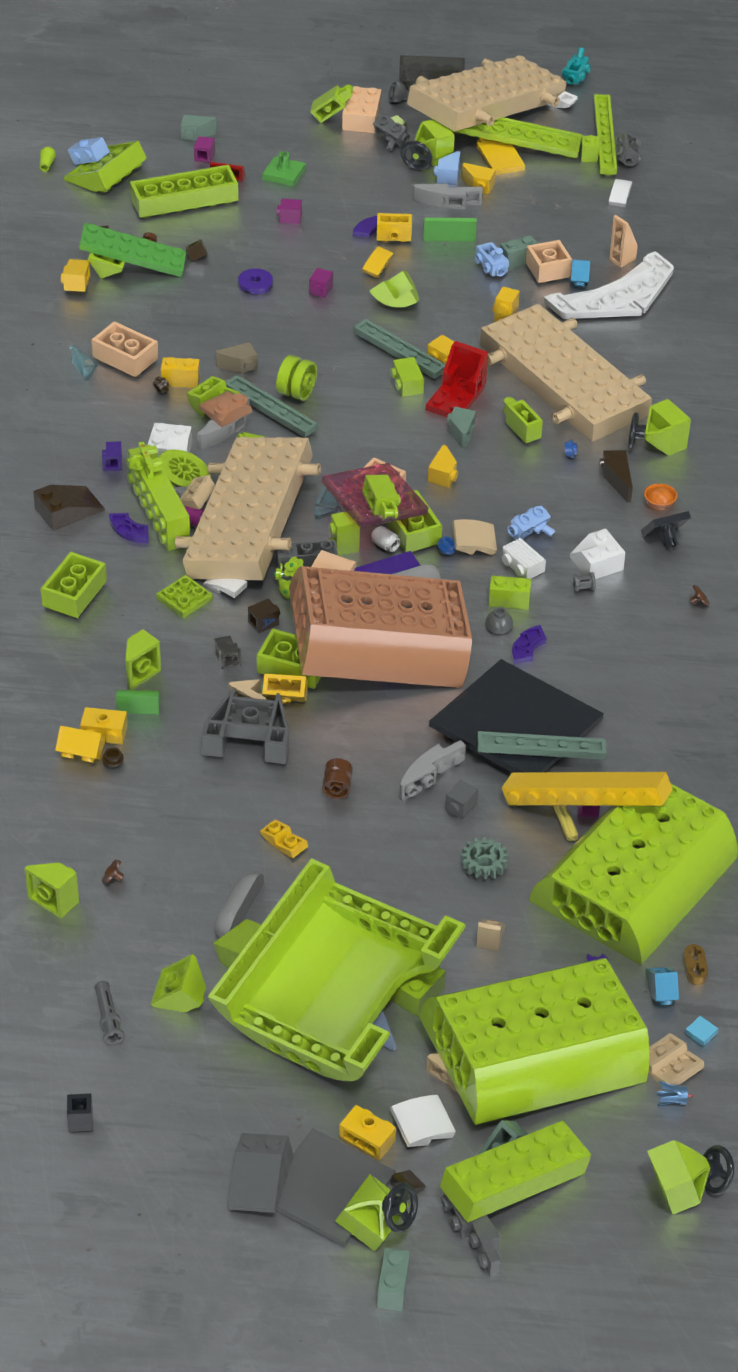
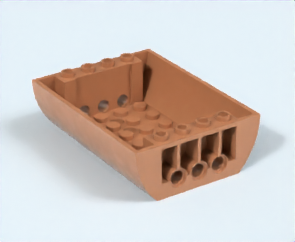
[289,566,472,688]

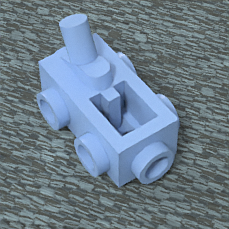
[475,242,509,276]
[507,505,555,540]

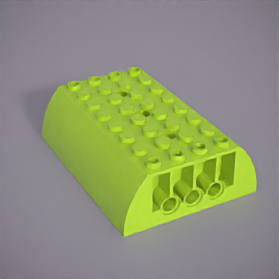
[529,783,738,966]
[419,958,650,1125]

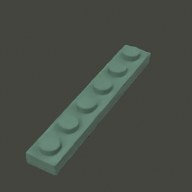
[353,319,445,379]
[226,375,318,438]
[477,731,607,760]

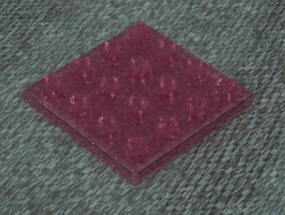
[321,463,429,528]

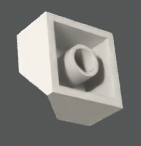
[148,423,192,458]
[570,529,625,579]

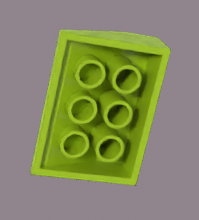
[63,140,147,192]

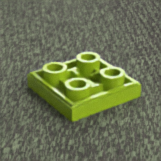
[156,575,213,619]

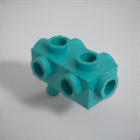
[562,47,591,85]

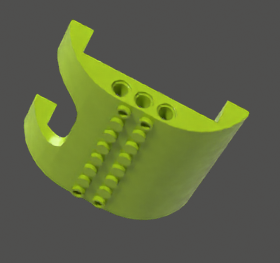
[208,858,466,1081]

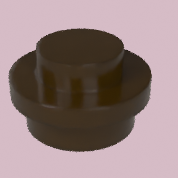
[153,376,170,394]
[102,747,124,767]

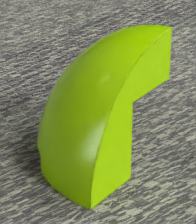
[369,271,419,307]

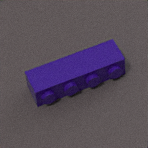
[354,551,421,574]

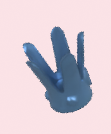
[657,1081,693,1106]

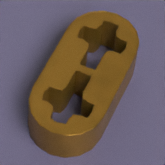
[683,944,708,985]

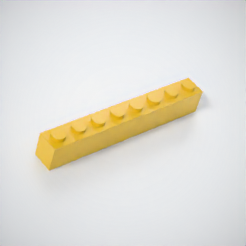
[502,772,672,806]

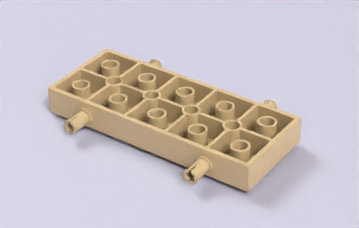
[407,56,567,131]
[480,304,652,442]
[175,437,321,580]

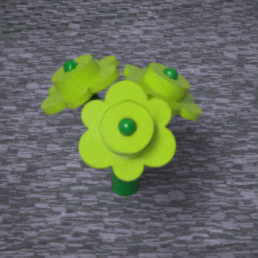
[274,557,304,599]

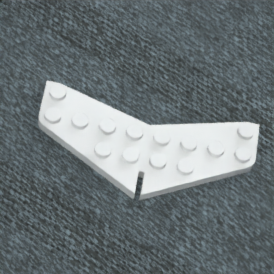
[544,251,674,320]

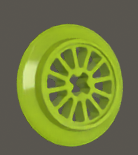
[159,449,211,490]

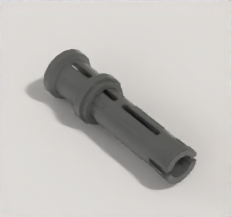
[95,981,125,1045]

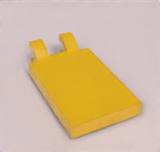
[477,137,525,175]

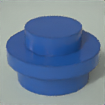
[565,439,578,458]
[437,536,456,555]

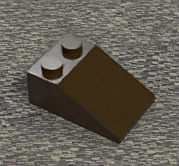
[33,485,105,531]

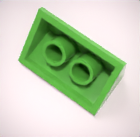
[423,218,477,242]

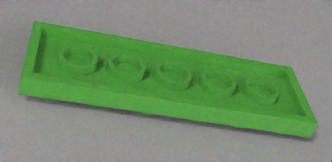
[79,223,186,277]

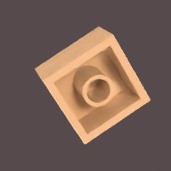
[526,240,572,283]

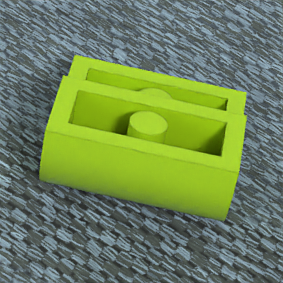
[187,376,240,417]

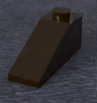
[599,450,633,502]

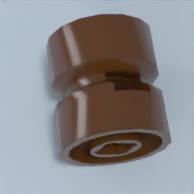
[322,758,353,799]

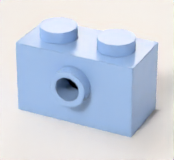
[68,137,109,165]

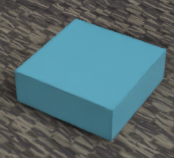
[685,1016,719,1047]

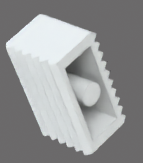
[501,537,546,579]

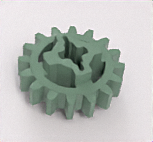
[461,837,509,880]

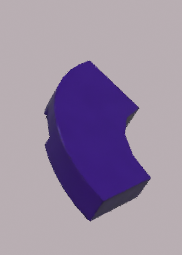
[353,216,377,238]
[109,513,149,543]
[512,625,547,665]

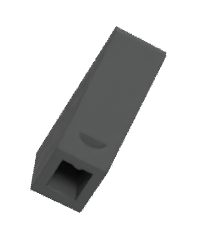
[276,540,338,572]

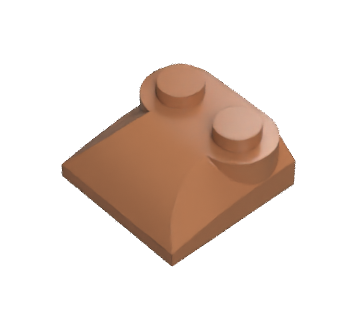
[199,391,252,427]

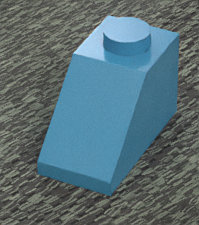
[571,260,590,287]
[646,967,679,1005]

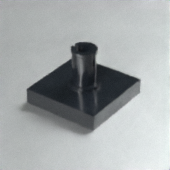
[641,511,691,548]

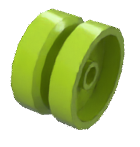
[276,354,317,401]

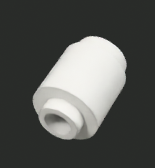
[371,526,401,552]

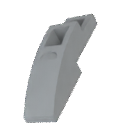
[413,183,483,209]
[196,396,250,450]
[399,740,466,801]

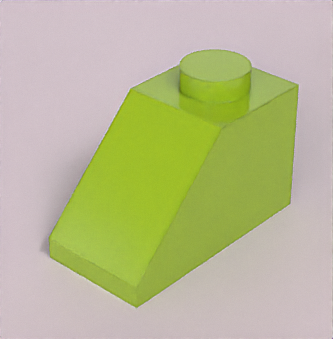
[580,135,599,163]

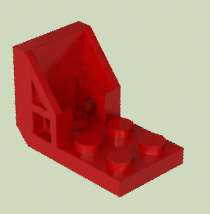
[425,341,488,417]

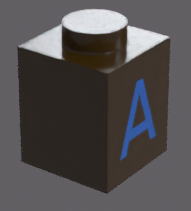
[248,598,280,634]

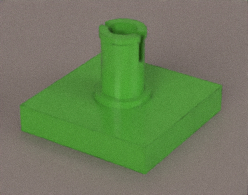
[262,151,306,187]

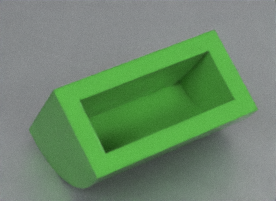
[116,689,161,715]

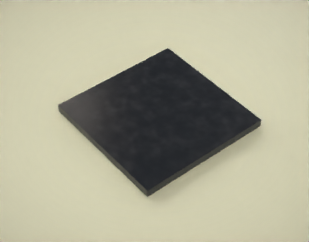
[429,659,604,773]

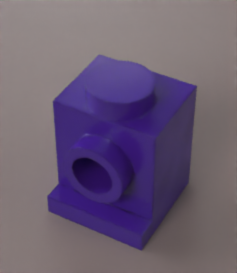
[102,441,122,471]

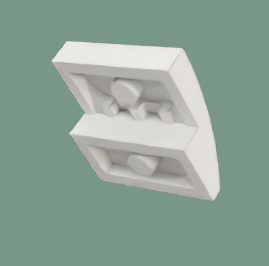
[390,1095,456,1147]

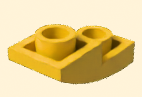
[362,246,394,279]
[260,819,308,859]

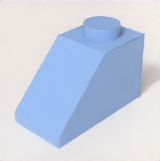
[434,151,460,185]

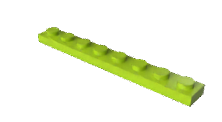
[594,94,617,175]

